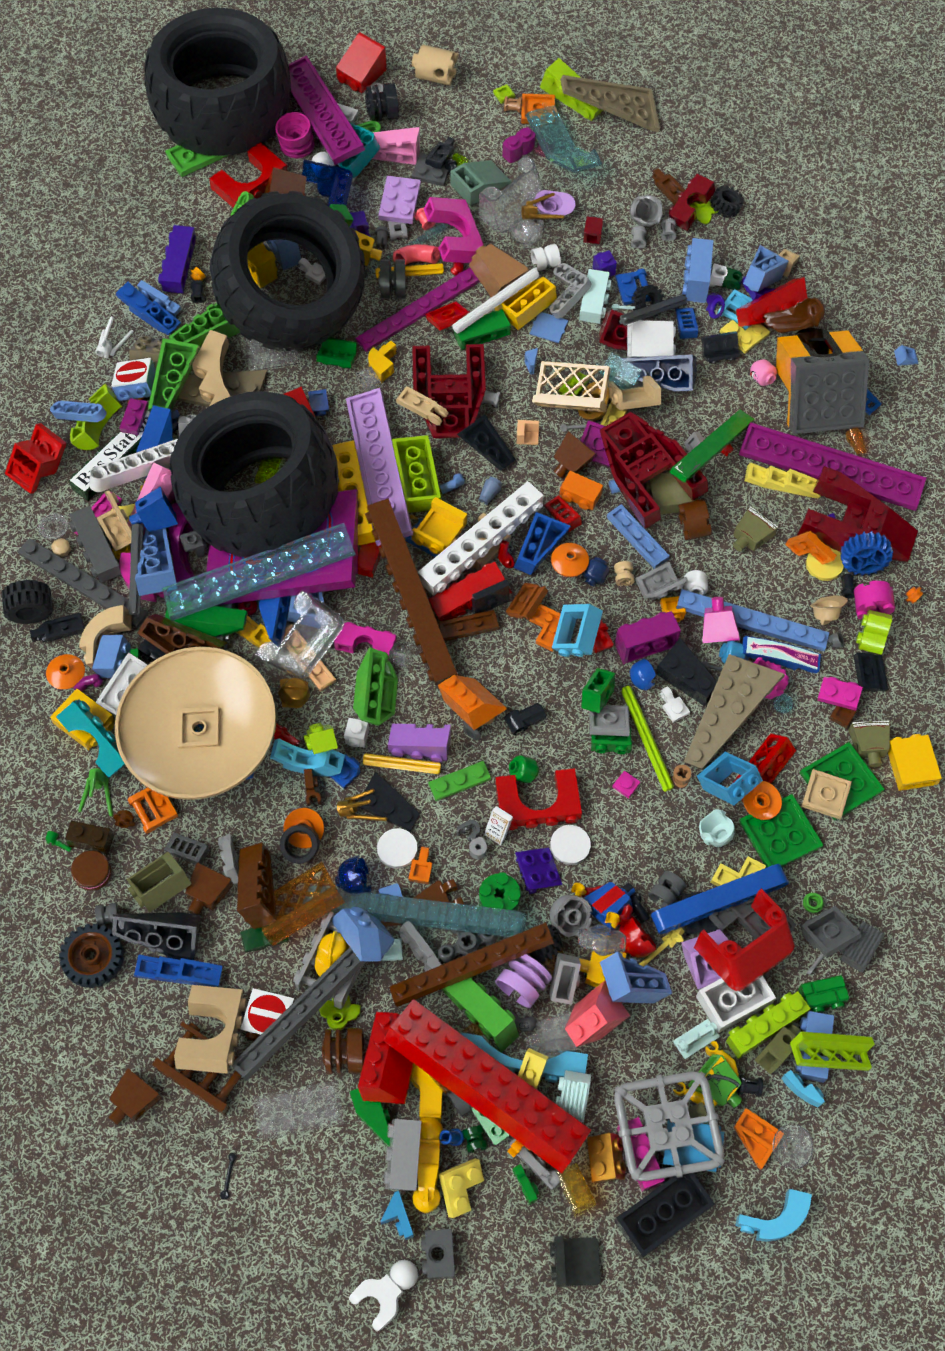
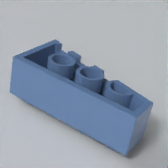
[135,528,178,596]

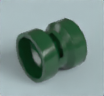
[462,1125,489,1153]

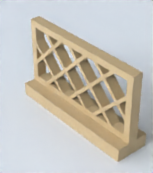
[532,361,611,412]

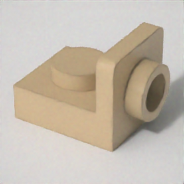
[779,249,800,277]

